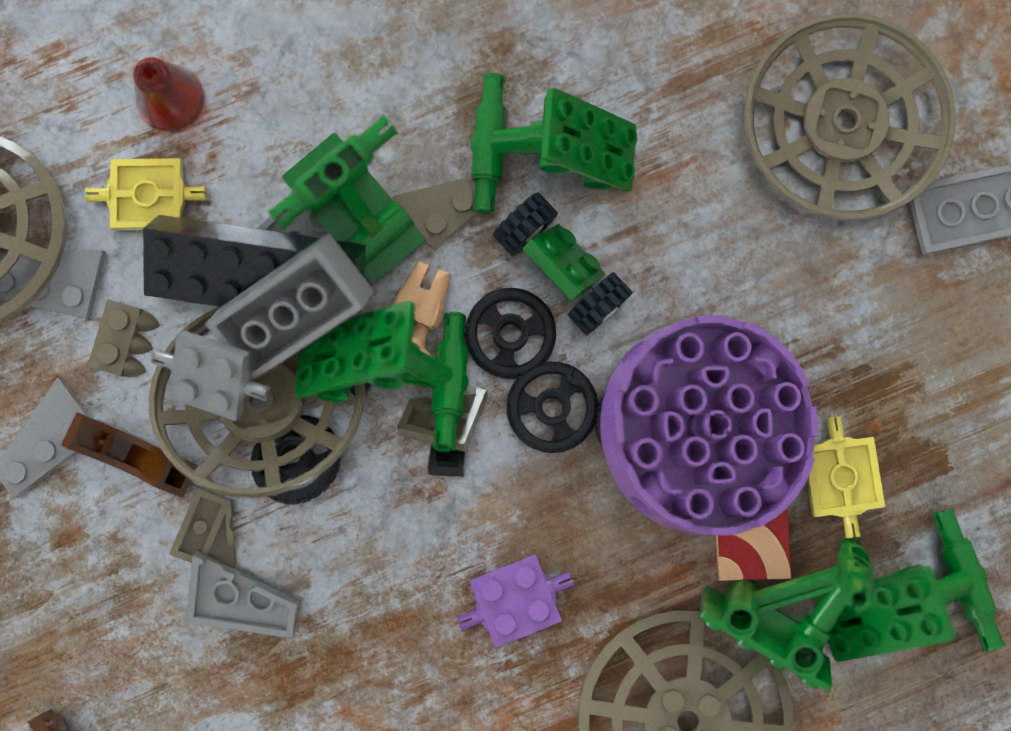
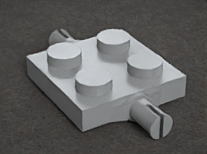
[151,330,271,421]

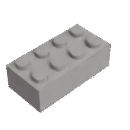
[205,233,374,381]

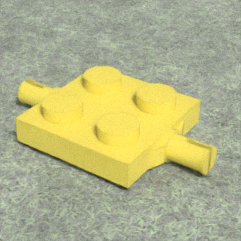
[85,158,207,231]
[806,416,885,538]

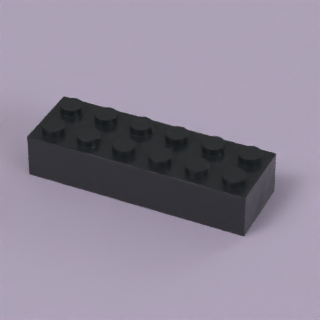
[143,215,366,317]

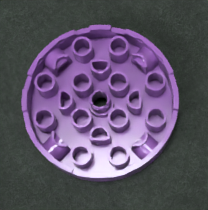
[600,315,819,535]

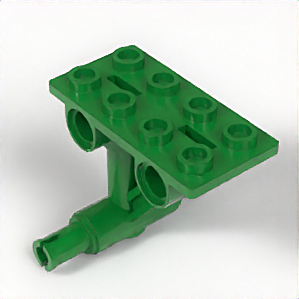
[471,73,637,214]
[267,115,425,283]
[294,300,469,452]
[812,508,1005,662]
[700,537,875,692]

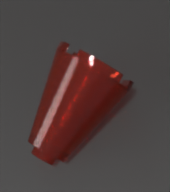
[133,57,205,133]

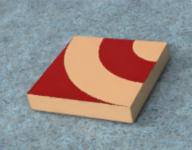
[716,507,791,581]

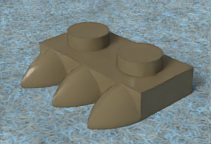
[87,299,160,378]

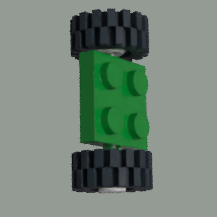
[493,192,633,336]

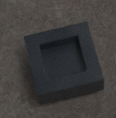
[428,443,468,477]

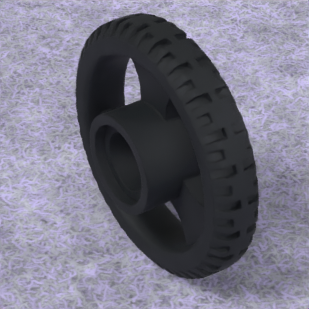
[465,288,556,379]
[507,361,598,453]
[251,415,342,505]

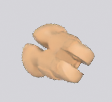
[391,261,451,356]

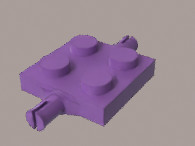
[457,554,575,648]

